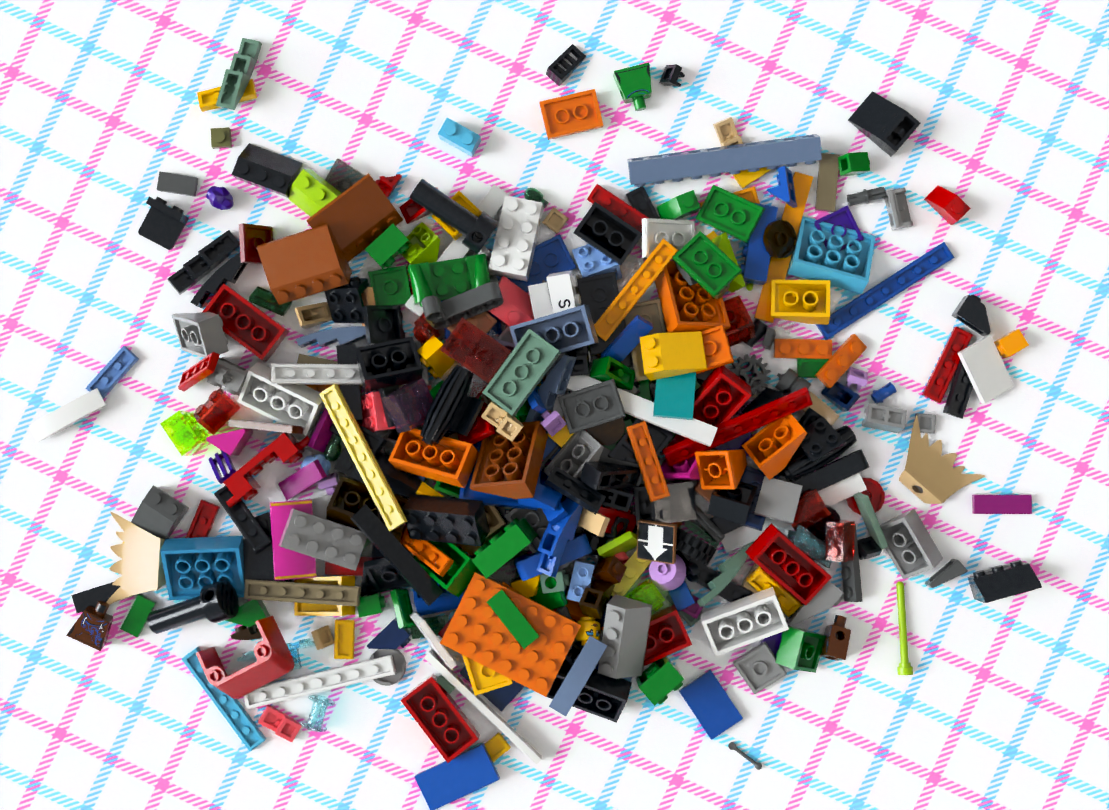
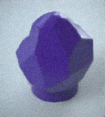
[206,186,234,210]

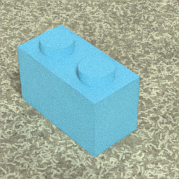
[438,117,482,157]

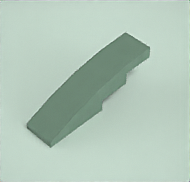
[216,38,262,110]
[696,542,753,607]

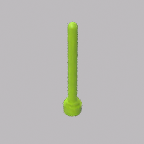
[896,581,913,675]

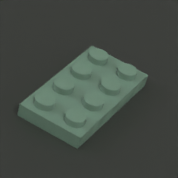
[482,329,561,416]

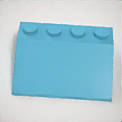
[788,216,876,294]

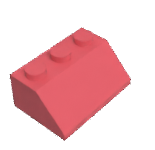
[487,276,534,327]

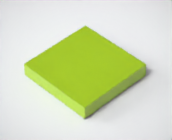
[597,531,637,558]

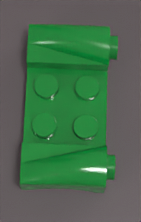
[408,254,490,307]

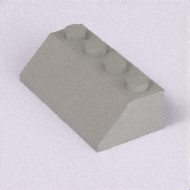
[598,594,652,679]

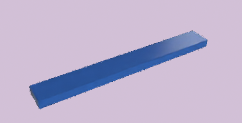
[815,242,955,340]

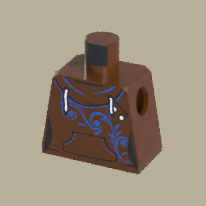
[66,601,113,651]
[820,615,851,661]

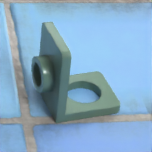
[540,570,570,594]

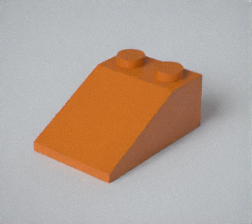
[741,414,807,480]

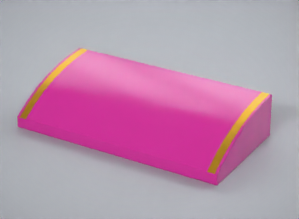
[270,499,317,580]

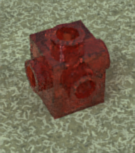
[412,316,441,344]

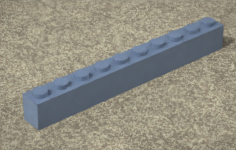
[627,134,822,187]

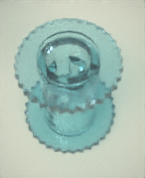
[301,695,335,732]

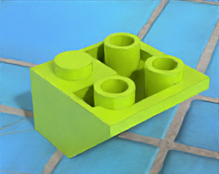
[402,222,440,265]

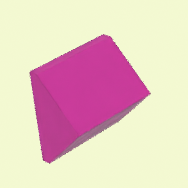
[206,428,253,456]
[661,456,700,480]

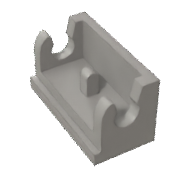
[884,187,913,231]
[862,403,907,434]

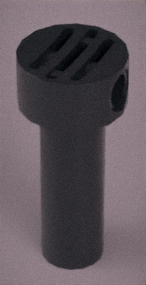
[409,178,499,254]
[148,580,239,634]

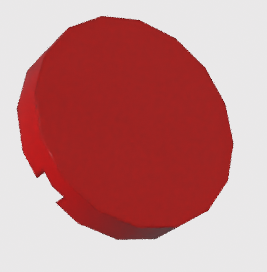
[846,478,885,515]

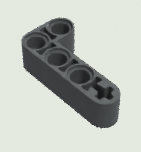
[421,282,504,330]

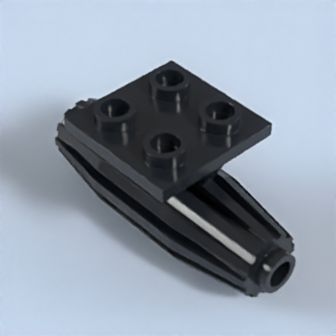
[420,365,484,446]
[781,416,857,480]

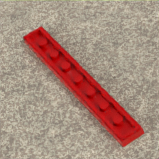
[662,387,813,467]

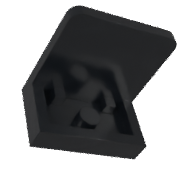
[138,196,189,250]
[324,277,369,323]

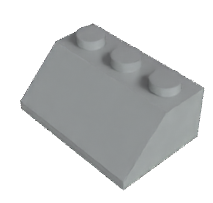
[880,508,944,579]

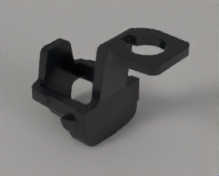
[583,516,629,559]

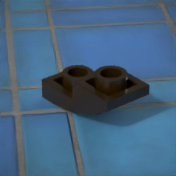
[230,625,262,640]

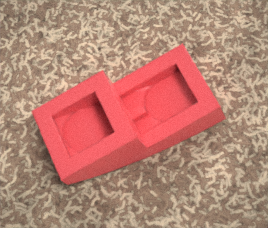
[258,704,302,742]

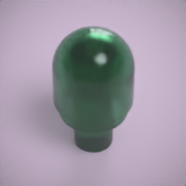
[524,187,549,209]
[324,435,342,461]

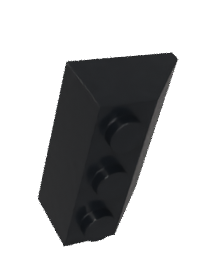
[231,143,303,198]
[573,202,642,265]
[355,336,423,392]
[968,560,1042,603]

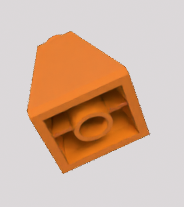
[695,449,747,489]

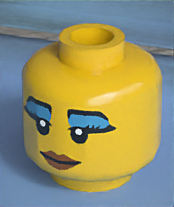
[575,617,600,646]

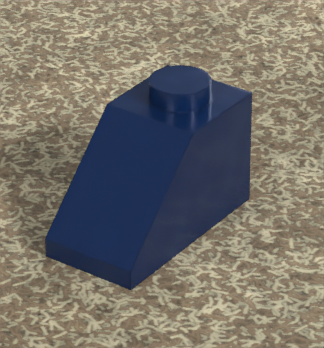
[367,618,412,649]

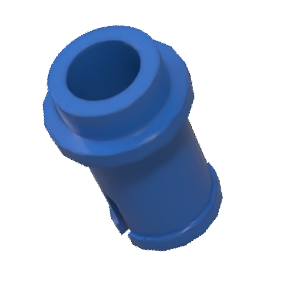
[871,382,897,404]

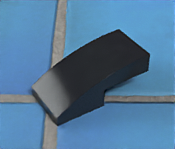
[568,346,589,376]

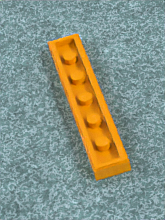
[594,238,678,342]

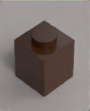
[592,556,627,584]

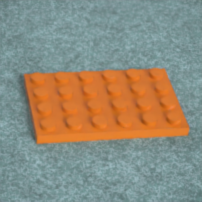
[440,572,581,697]

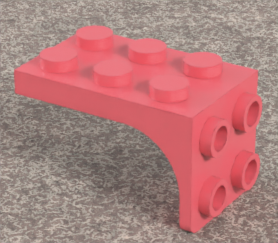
[361,385,431,433]

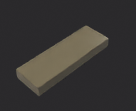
[815,153,840,212]

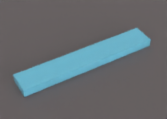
[182,647,266,752]

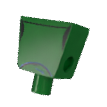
[613,62,652,111]

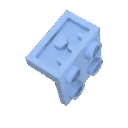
[572,244,622,280]

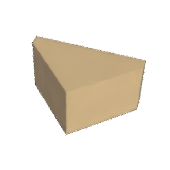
[294,302,332,329]

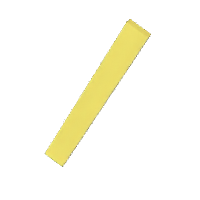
[319,384,407,531]

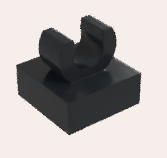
[659,64,685,87]
[857,536,882,561]

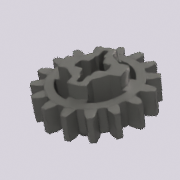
[730,354,771,396]

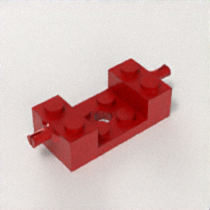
[223,433,310,508]

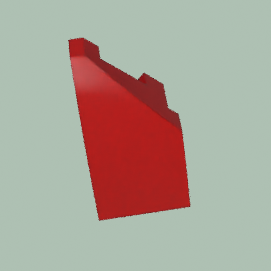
[375,174,402,198]

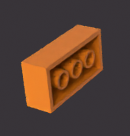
[388,426,479,488]

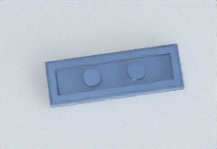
[85,346,140,399]

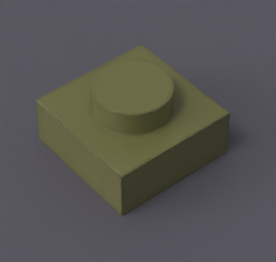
[210,127,232,149]

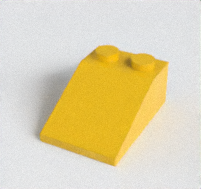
[771,280,830,325]
[640,331,707,381]
[294,576,355,616]

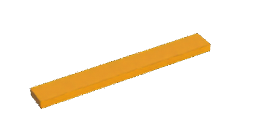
[754,172,813,323]

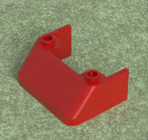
[196,615,294,699]

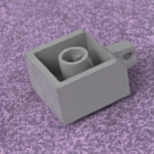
[206,357,249,396]

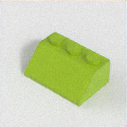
[288,169,342,217]

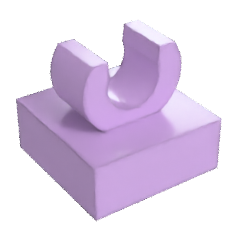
[846,367,868,391]
[541,410,566,437]
[317,472,339,496]

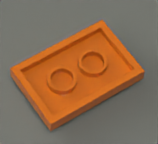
[539,89,604,140]

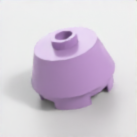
[649,554,686,591]

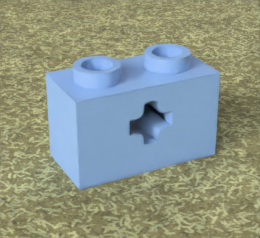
[566,560,595,602]

